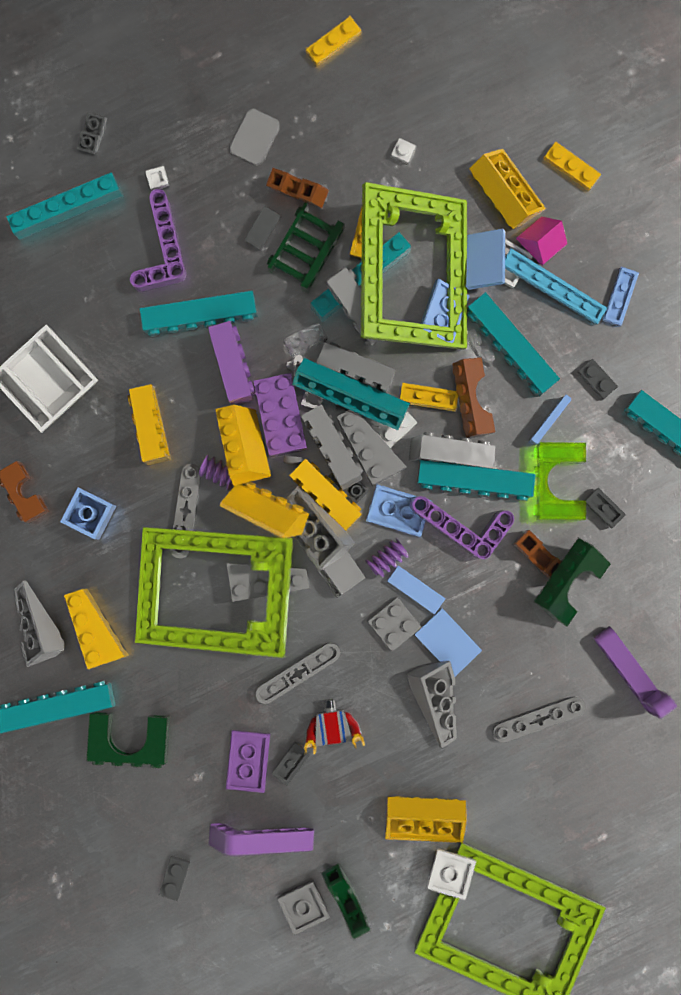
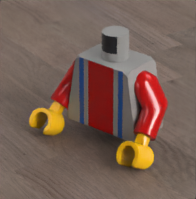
[304,699,365,755]

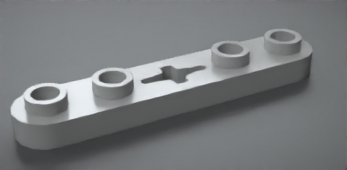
[170,464,201,558]
[256,643,340,704]
[493,696,586,743]

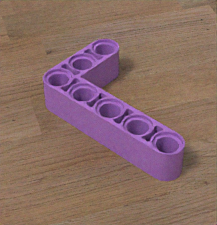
[130,189,186,292]
[410,496,514,559]
[594,626,677,719]
[209,823,314,855]

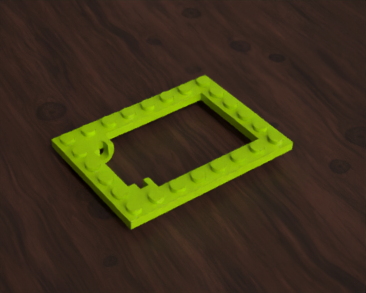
[361,182,467,350]
[135,527,293,658]
[414,842,606,995]

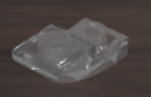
[283,323,328,357]
[467,329,495,368]

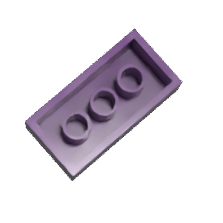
[208,321,256,405]
[253,373,308,458]

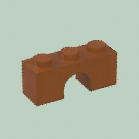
[266,168,329,208]
[0,461,49,523]
[513,530,561,579]

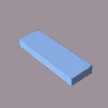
[602,267,639,327]
[529,394,571,446]
[388,565,445,614]

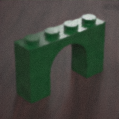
[534,537,611,627]
[86,712,170,768]

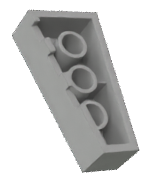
[316,342,396,393]
[409,432,495,469]
[226,563,310,601]

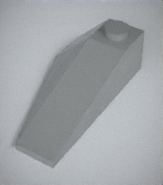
[286,486,355,571]
[15,581,64,667]
[407,661,457,748]

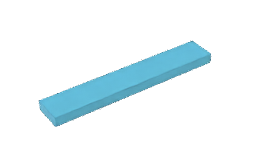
[505,248,607,325]

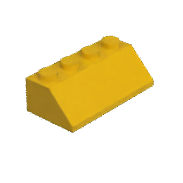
[469,148,546,229]
[215,405,271,486]
[219,482,309,538]
[385,796,467,843]

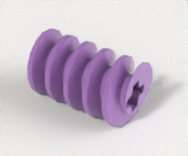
[199,454,234,491]
[365,537,409,577]

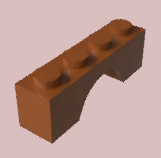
[452,357,495,438]

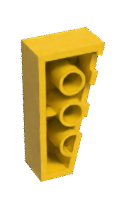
[127,384,171,465]
[289,459,362,531]
[64,589,129,669]

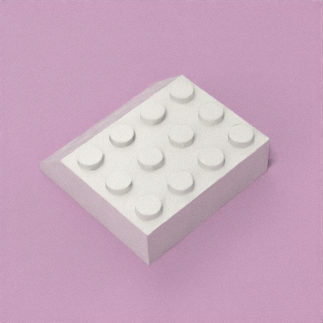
[0,325,99,433]

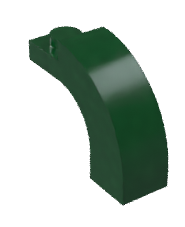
[321,863,371,940]

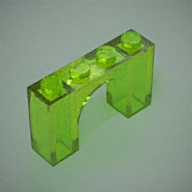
[533,442,586,521]

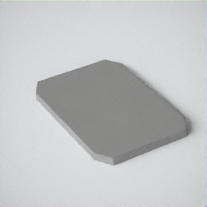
[230,108,279,166]

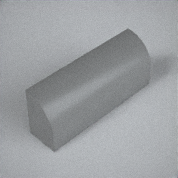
[294,535,365,598]

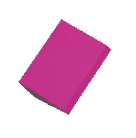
[516,216,567,266]

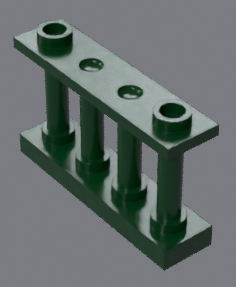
[267,202,345,293]

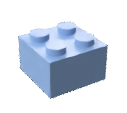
[60,487,116,540]

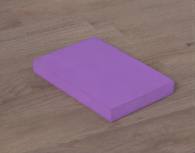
[226,730,270,793]

